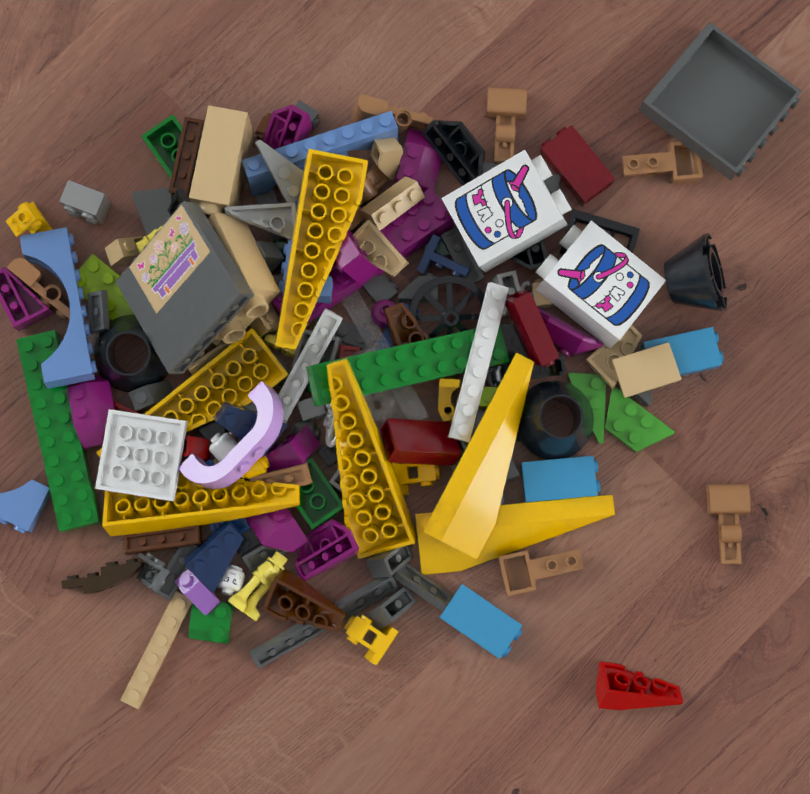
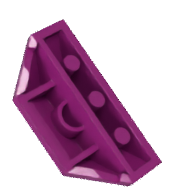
[263,104,312,149]
[395,129,441,192]
[538,307,604,357]
[67,374,115,450]
[245,508,309,553]
[294,519,359,581]

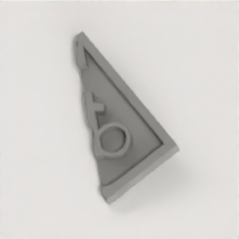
[255,140,303,203]
[224,202,296,240]

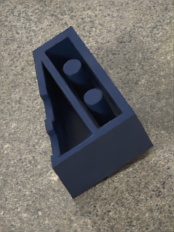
[213,401,289,456]
[184,521,244,593]

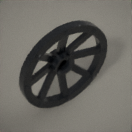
[409,276,485,339]

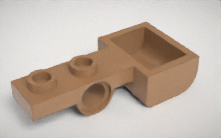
[486,87,527,164]
[352,94,433,133]
[622,142,703,184]
[349,164,388,231]
[7,258,70,320]
[706,484,751,565]
[498,549,584,596]

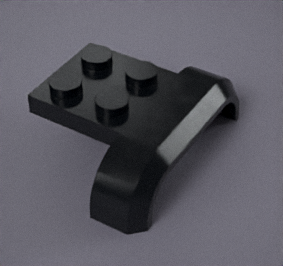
[487,323,566,387]

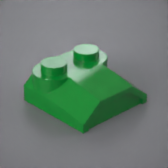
[189,602,234,644]

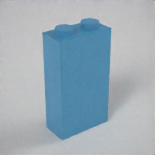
[641,327,724,376]
[520,456,600,503]
[439,584,523,659]

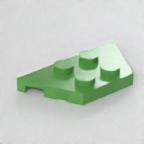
[604,386,675,453]

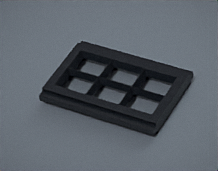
[559,209,640,254]

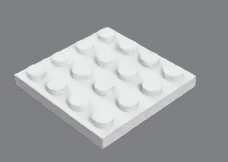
[95,409,188,501]

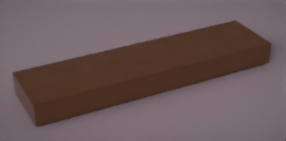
[168,117,205,197]
[123,525,202,555]

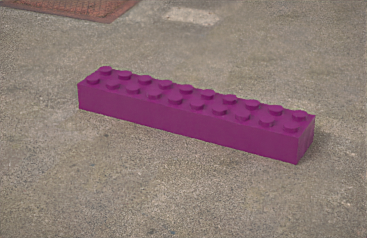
[271,188,454,324]

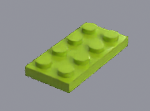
[78,254,134,320]

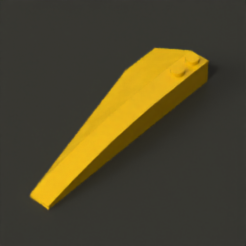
[275,149,368,350]
[96,328,289,458]
[423,353,534,559]
[327,358,417,559]
[102,472,300,537]
[415,495,615,575]

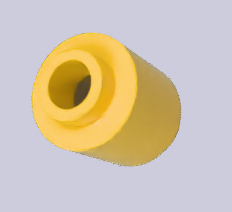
[241,456,269,479]

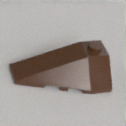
[384,302,429,347]
[262,569,346,632]

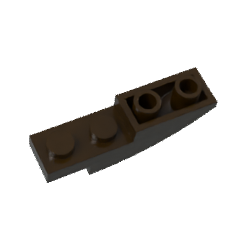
[61,558,144,594]

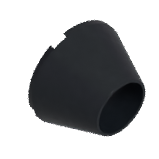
[664,233,727,312]
[94,314,168,392]
[517,381,594,460]

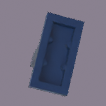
[417,234,471,278]

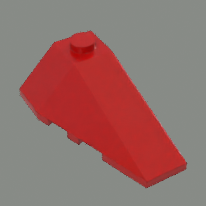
[596,661,683,711]

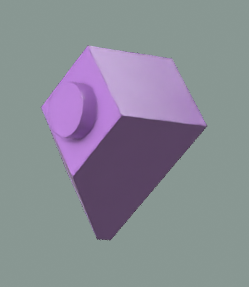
[174,569,220,616]

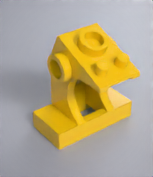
[6,202,53,237]
[438,377,460,423]
[391,463,440,496]
[344,614,399,665]

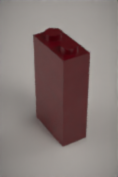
[540,125,615,207]
[505,291,560,367]
[379,418,461,466]

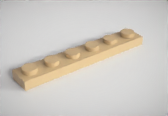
[120,591,193,709]

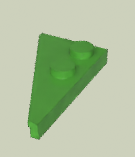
[568,373,606,444]

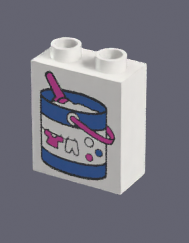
[442,150,572,272]
[536,220,666,349]

